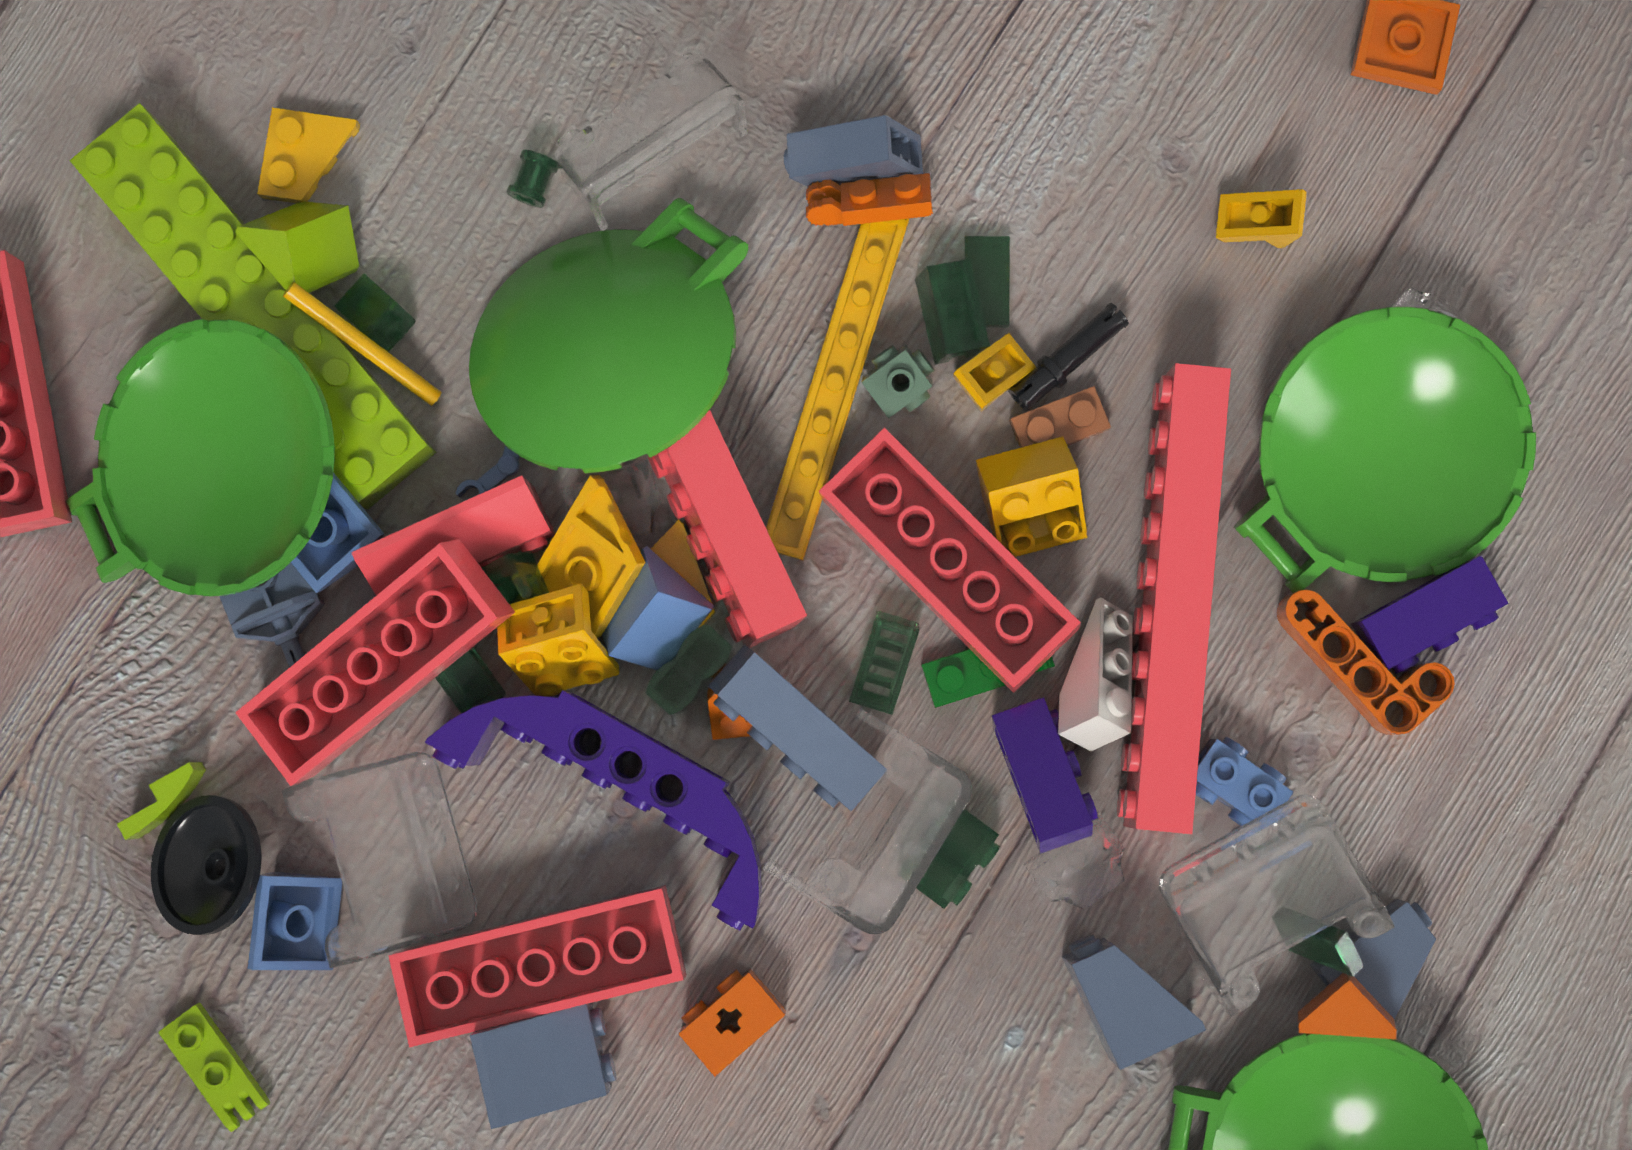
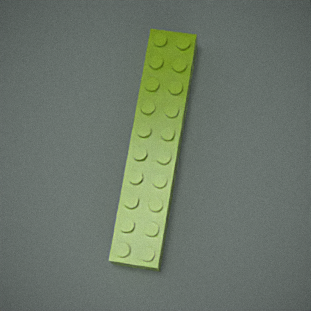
[69,103,437,510]

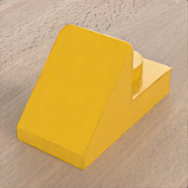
[1216,189,1307,248]
[953,333,1036,412]

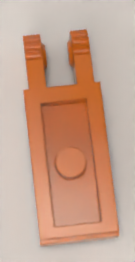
[806,173,933,226]

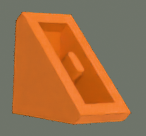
[1298,969,1397,1039]

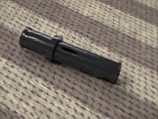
[1009,303,1129,412]

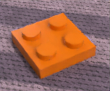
[1350,0,1460,95]

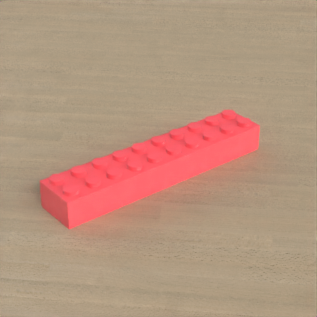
[1117,363,1231,834]

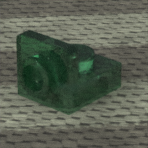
[334,273,416,352]

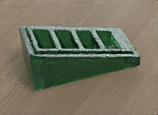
[849,611,920,715]

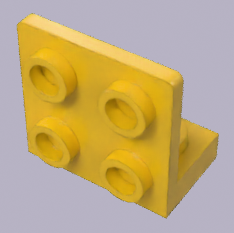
[497,583,619,696]

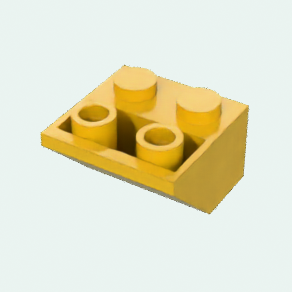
[976,436,1088,557]

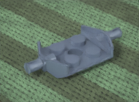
[219,562,325,668]

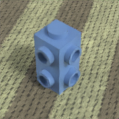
[1196,737,1293,832]

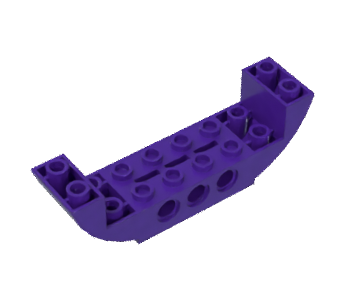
[425,690,762,931]

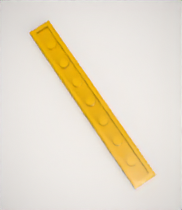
[766,219,909,561]

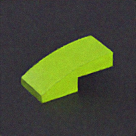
[117,762,206,840]

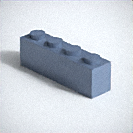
[708,644,887,811]

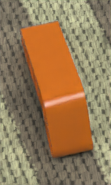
[1277,590,1455,735]

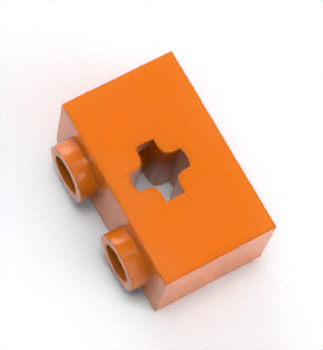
[679,968,786,1077]

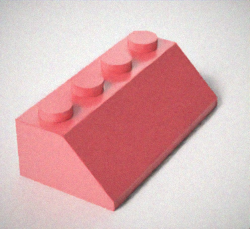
[351,475,555,595]

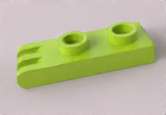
[158,1003,270,1132]

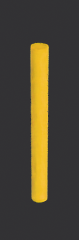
[283,282,442,406]

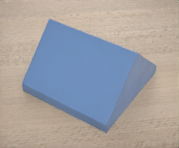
[291,473,384,593]
[602,546,715,672]
[248,872,343,970]

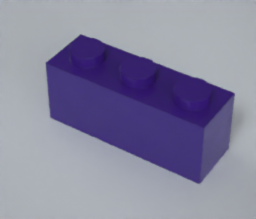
[1351,555,1509,674]
[992,697,1098,854]

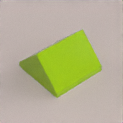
[235,201,359,293]

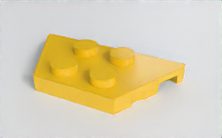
[515,475,646,638]

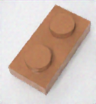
[1009,386,1111,448]

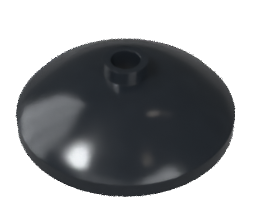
[151,795,262,935]

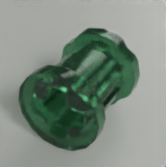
[506,149,559,208]

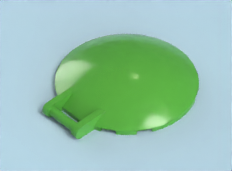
[469,198,748,473]
[1234,307,1536,593]
[66,319,335,596]
[1168,1033,1488,1150]

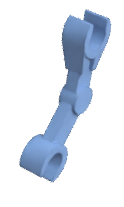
[456,446,520,497]

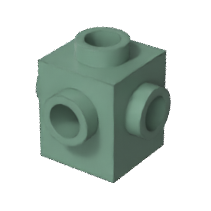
[861,344,935,419]

